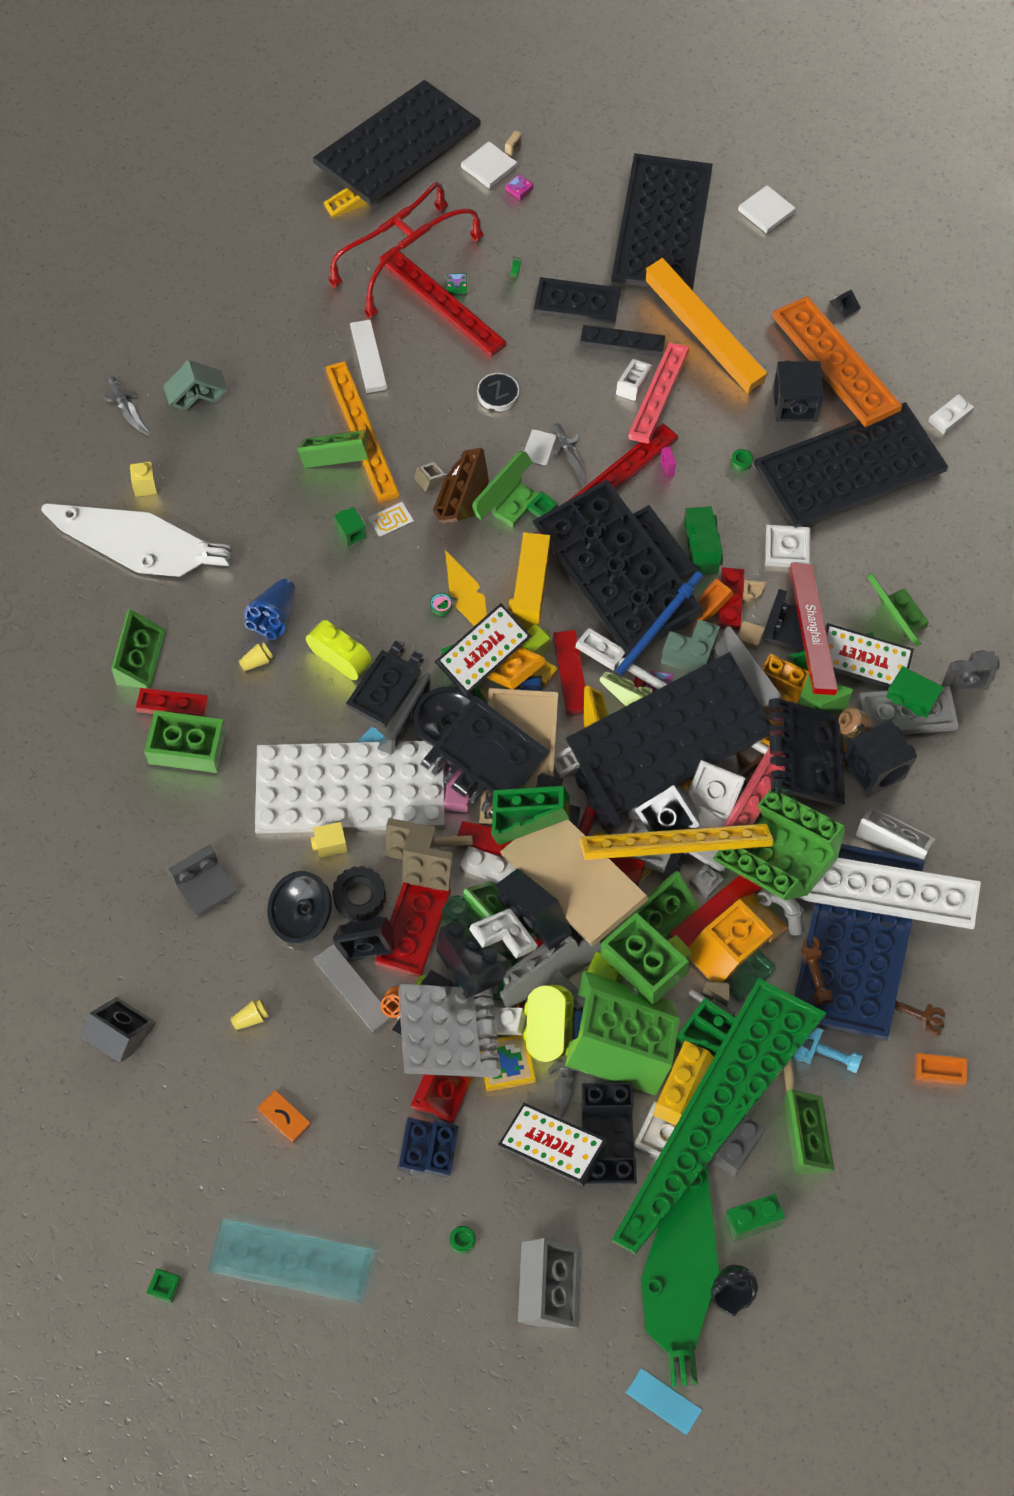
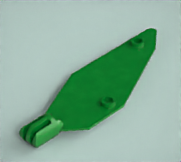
[641,1166,719,1387]

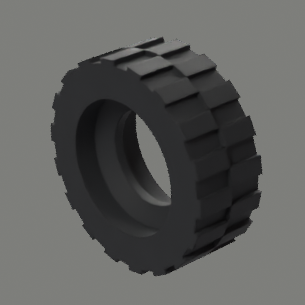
[332,866,386,921]

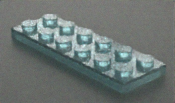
[208,1219,373,1304]

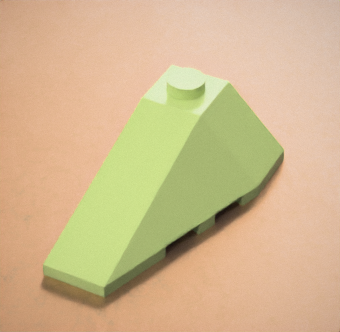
[599,671,652,706]

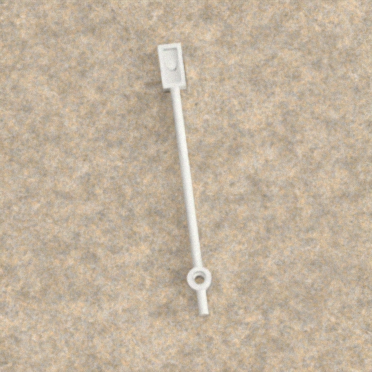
[576,628,769,755]

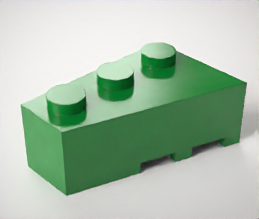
[684,506,723,575]
[492,786,570,845]
[675,997,736,1057]

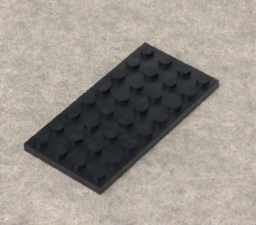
[313,80,481,205]
[611,153,713,291]
[754,402,948,528]
[566,652,774,816]

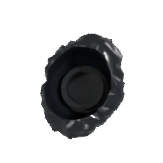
[711,1265,758,1316]

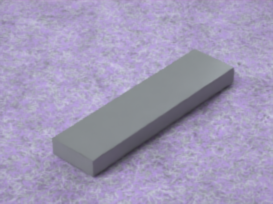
[314,944,393,1033]

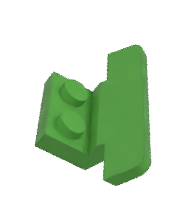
[473,451,539,528]
[867,573,929,646]

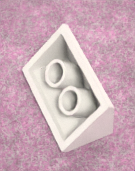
[855,806,935,860]

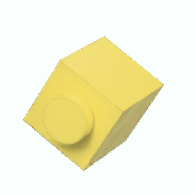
[130,462,157,497]
[310,822,347,859]

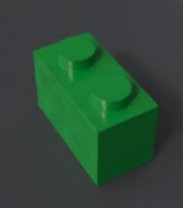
[886,666,944,719]
[724,1193,785,1242]

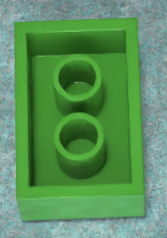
[144,710,226,773]
[600,913,689,1005]

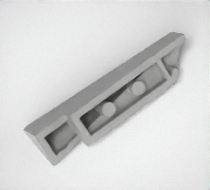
[712,627,781,715]
[500,930,601,1008]

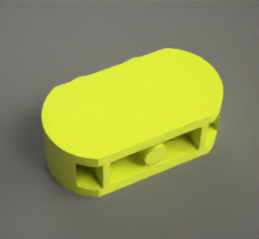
[306,620,373,680]
[524,985,574,1062]

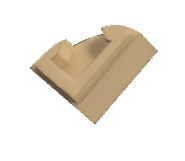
[742,580,766,603]

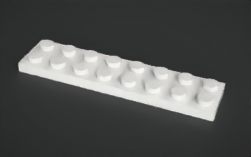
[794,858,981,929]

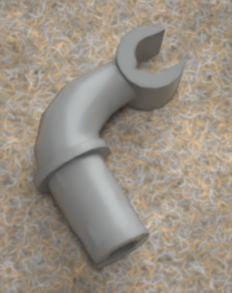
[758,888,804,935]

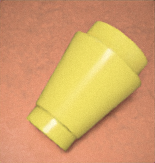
[238,642,274,672]
[230,999,269,1031]

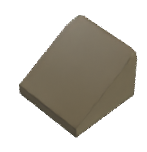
[414,461,446,492]
[702,982,729,1006]

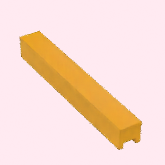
[646,258,767,394]

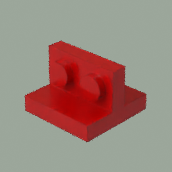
[410,1074,472,1124]

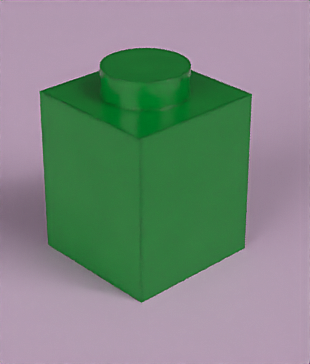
[334,507,367,547]

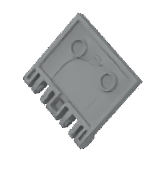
[398,984,501,1077]

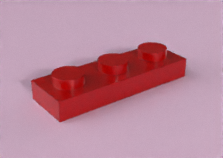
[718,567,744,631]
[136,688,209,717]

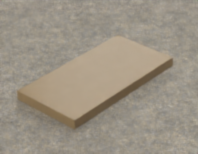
[479,688,558,826]
[500,820,648,947]

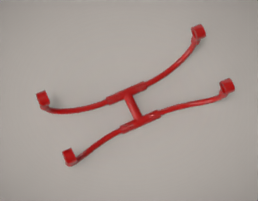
[328,181,484,319]

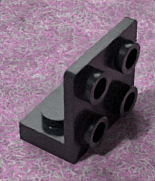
[763,589,805,651]

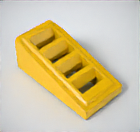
[323,188,367,218]
[584,685,608,728]

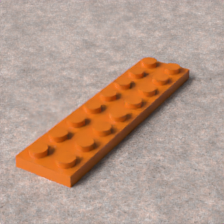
[772,296,902,427]

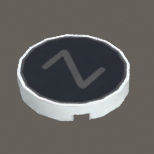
[477,373,519,412]

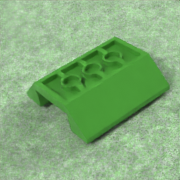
[713,790,845,900]
[565,971,680,1095]

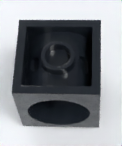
[773,361,824,422]
[843,720,918,797]

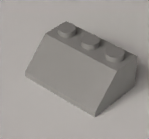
[518,1238,580,1328]

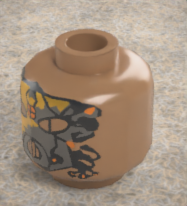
[839,707,872,739]

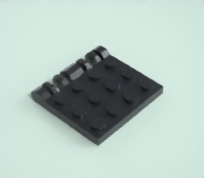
[420,695,550,818]
[769,698,845,807]

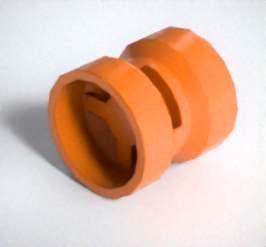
[380,986,400,1018]

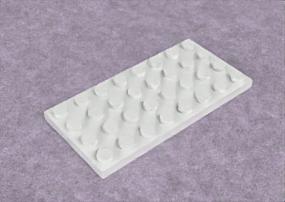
[255,741,445,834]

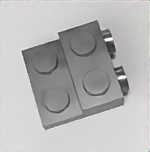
[941,650,1000,692]

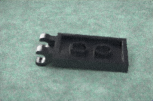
[346,640,424,728]

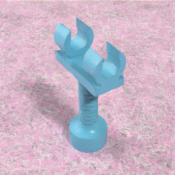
[793,1028,863,1073]

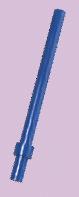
[614,571,703,677]

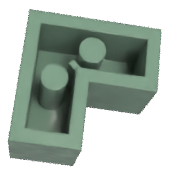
[163,360,228,410]
[661,620,720,672]

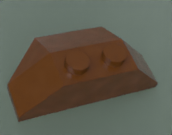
[433,448,489,523]

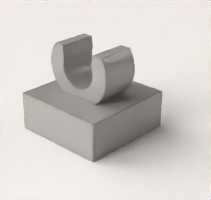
[689,864,724,899]

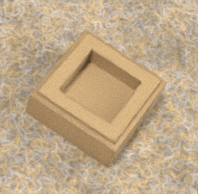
[505,131,521,159]
[738,621,765,650]

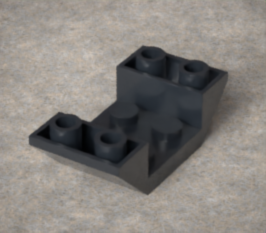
[582,1083,637,1185]

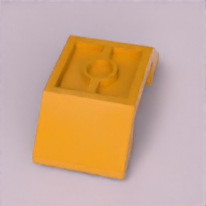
[761,654,809,746]
[689,894,788,983]

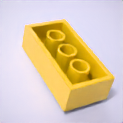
[508,532,550,631]

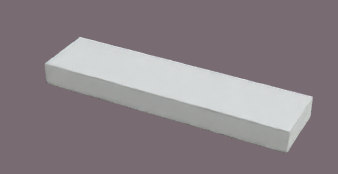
[350,319,387,393]

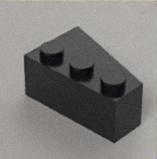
[495,868,573,951]
[436,920,507,999]

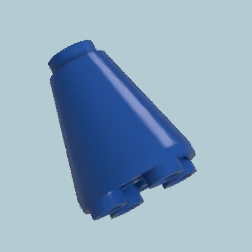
[244,579,295,641]

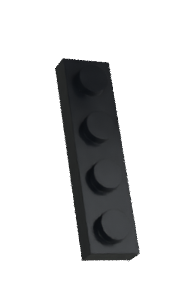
[580,325,666,357]

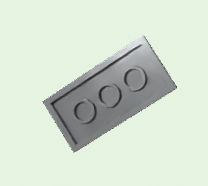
[858,686,959,735]

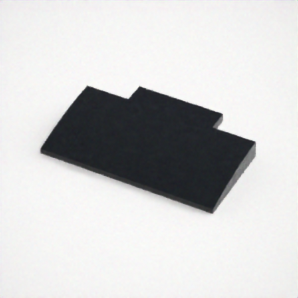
[532,479,702,655]

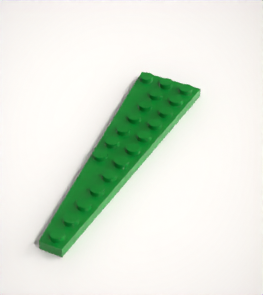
[612,978,826,1255]

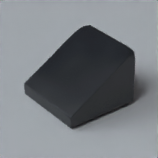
[830,289,861,317]

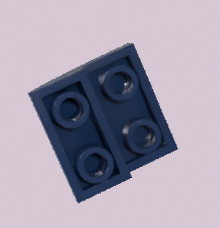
[397,1117,459,1176]

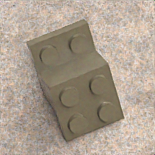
[385,818,453,891]

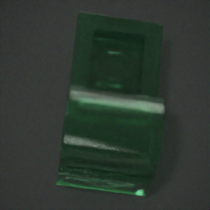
[442,895,481,928]
[724,948,777,1001]

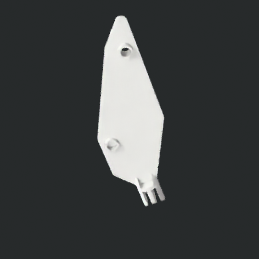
[41,504,233,577]

